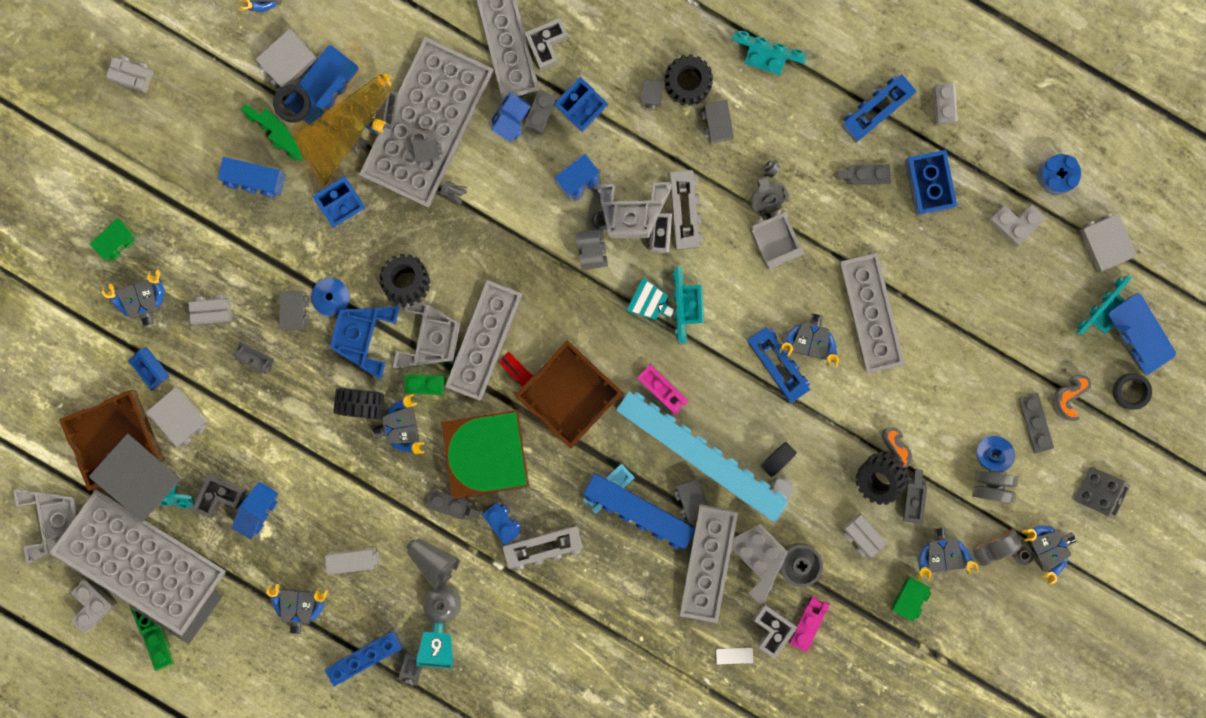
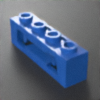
[842,74,917,143]
[746,327,810,403]
[325,629,404,687]

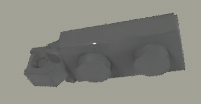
[837,164,891,185]
[903,469,928,523]
[426,489,481,520]

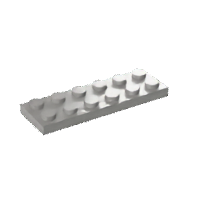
[477,0,539,100]
[839,253,905,374]
[445,280,523,401]
[680,504,738,623]

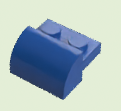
[554,77,609,133]
[312,176,366,228]

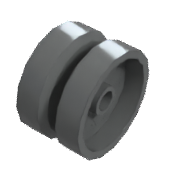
[972,470,1019,503]
[780,543,823,587]

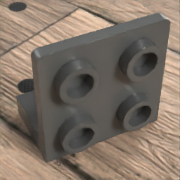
[1075,467,1131,520]

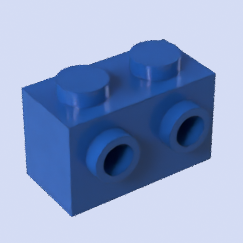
[482,502,522,545]

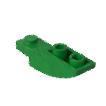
[241,104,304,162]
[130,605,175,671]

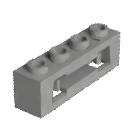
[670,170,703,250]
[503,525,583,571]

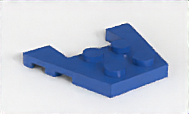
[330,306,400,379]

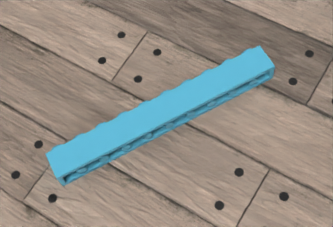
[616,392,789,523]

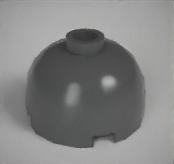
[423,585,461,623]

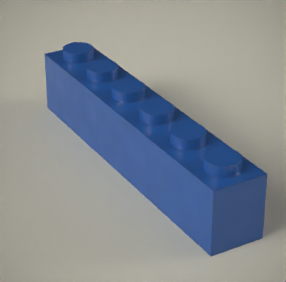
[583,472,695,549]

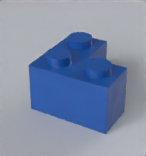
[489,91,530,142]
[231,482,279,540]

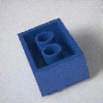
[905,150,958,216]
[554,154,600,202]
[218,157,286,199]

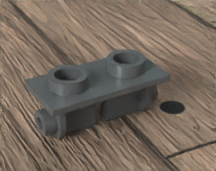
[232,341,274,374]

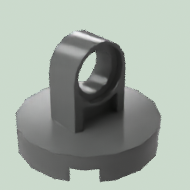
[750,176,789,214]

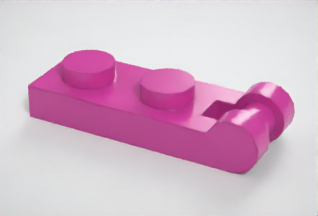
[637,364,689,415]
[789,595,830,652]

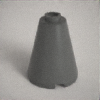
[407,538,461,590]

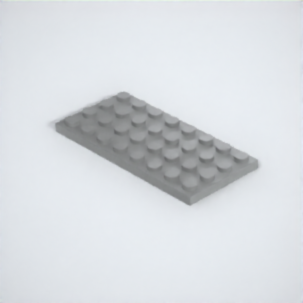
[359,37,494,208]
[50,490,226,637]

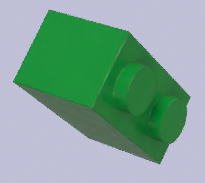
[89,218,138,262]
[404,374,445,395]
[890,575,931,622]

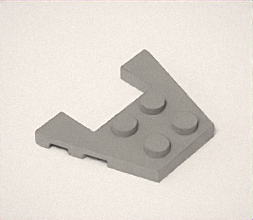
[597,182,671,239]
[393,301,460,368]
[13,489,78,564]
[731,524,788,605]

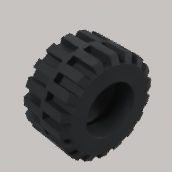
[664,54,713,106]
[379,254,431,307]
[333,388,384,419]
[855,452,909,505]

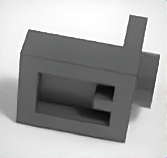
[399,654,422,687]

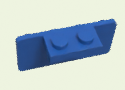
[284,45,359,126]
[1108,293,1176,375]

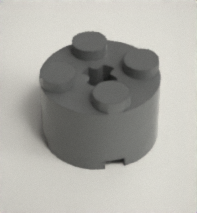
[576,228,608,270]

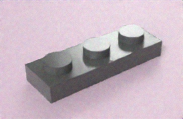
[1018,393,1054,453]

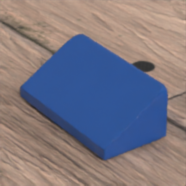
[128,347,170,391]

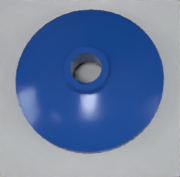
[311,278,350,316]
[977,436,1015,472]

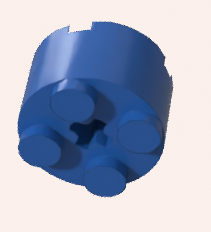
[1038,154,1081,195]

